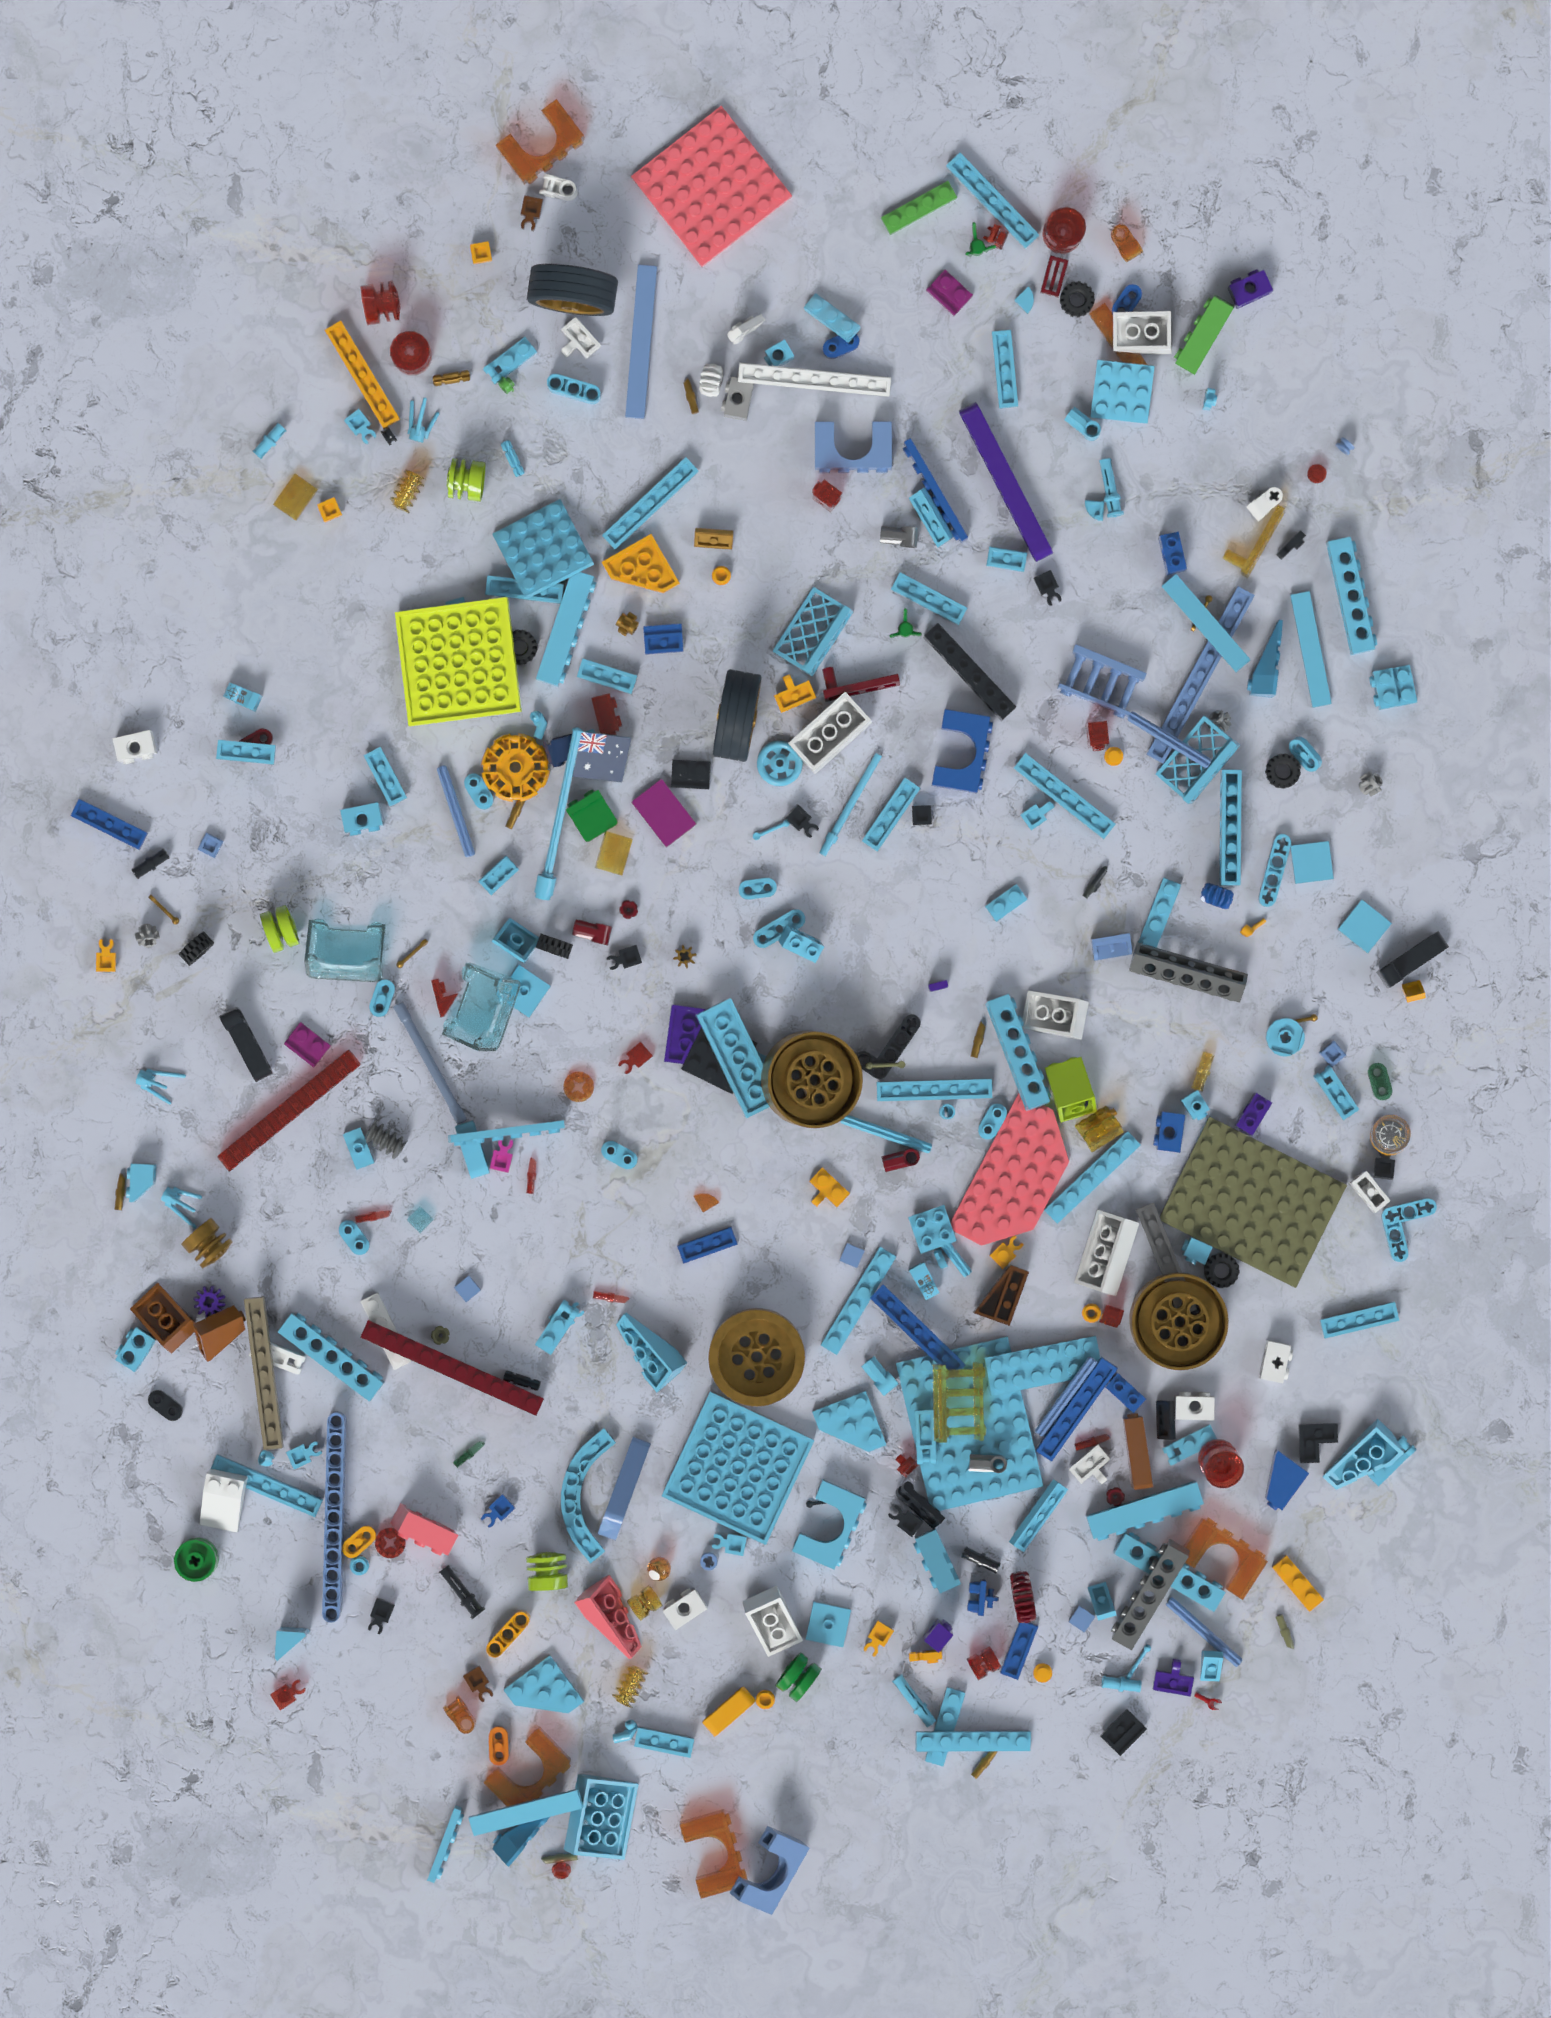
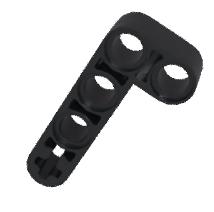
[1376,931,1449,988]
[219,1007,273,1082]
[856,1014,921,1079]

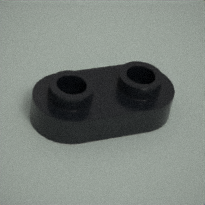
[148,1390,183,1421]

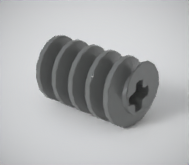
[365,1120,408,1159]

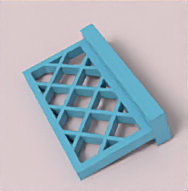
[773,587,853,677]
[1156,715,1241,804]

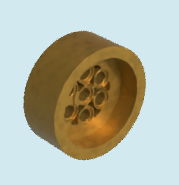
[761,1031,863,1128]
[1129,1273,1229,1370]
[708,1308,805,1407]

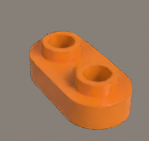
[489,1726,509,1766]

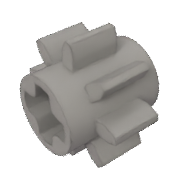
[1207,710,1232,734]
[1359,771,1383,797]
[135,924,160,948]

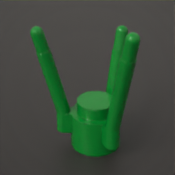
[965,222,996,257]
[889,608,922,638]

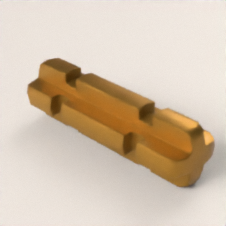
[433,370,470,386]

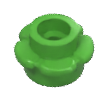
[497,376,515,394]

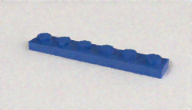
[902,438,968,543]
[870,1284,966,1379]
[1036,1356,1118,1462]

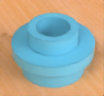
[350,1556,369,1575]

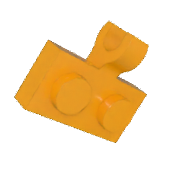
[774,674,816,713]
[809,1167,850,1207]

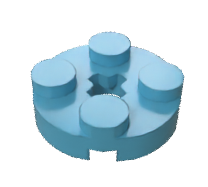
[1266,1018,1305,1057]

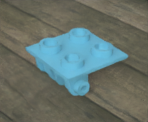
[908,1205,957,1254]

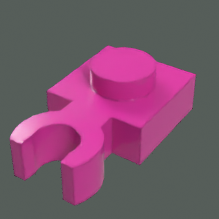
[490,1140,513,1173]

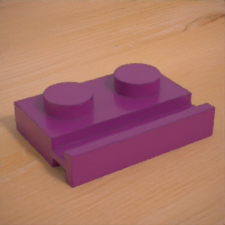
[926,270,973,316]
[284,1022,331,1068]

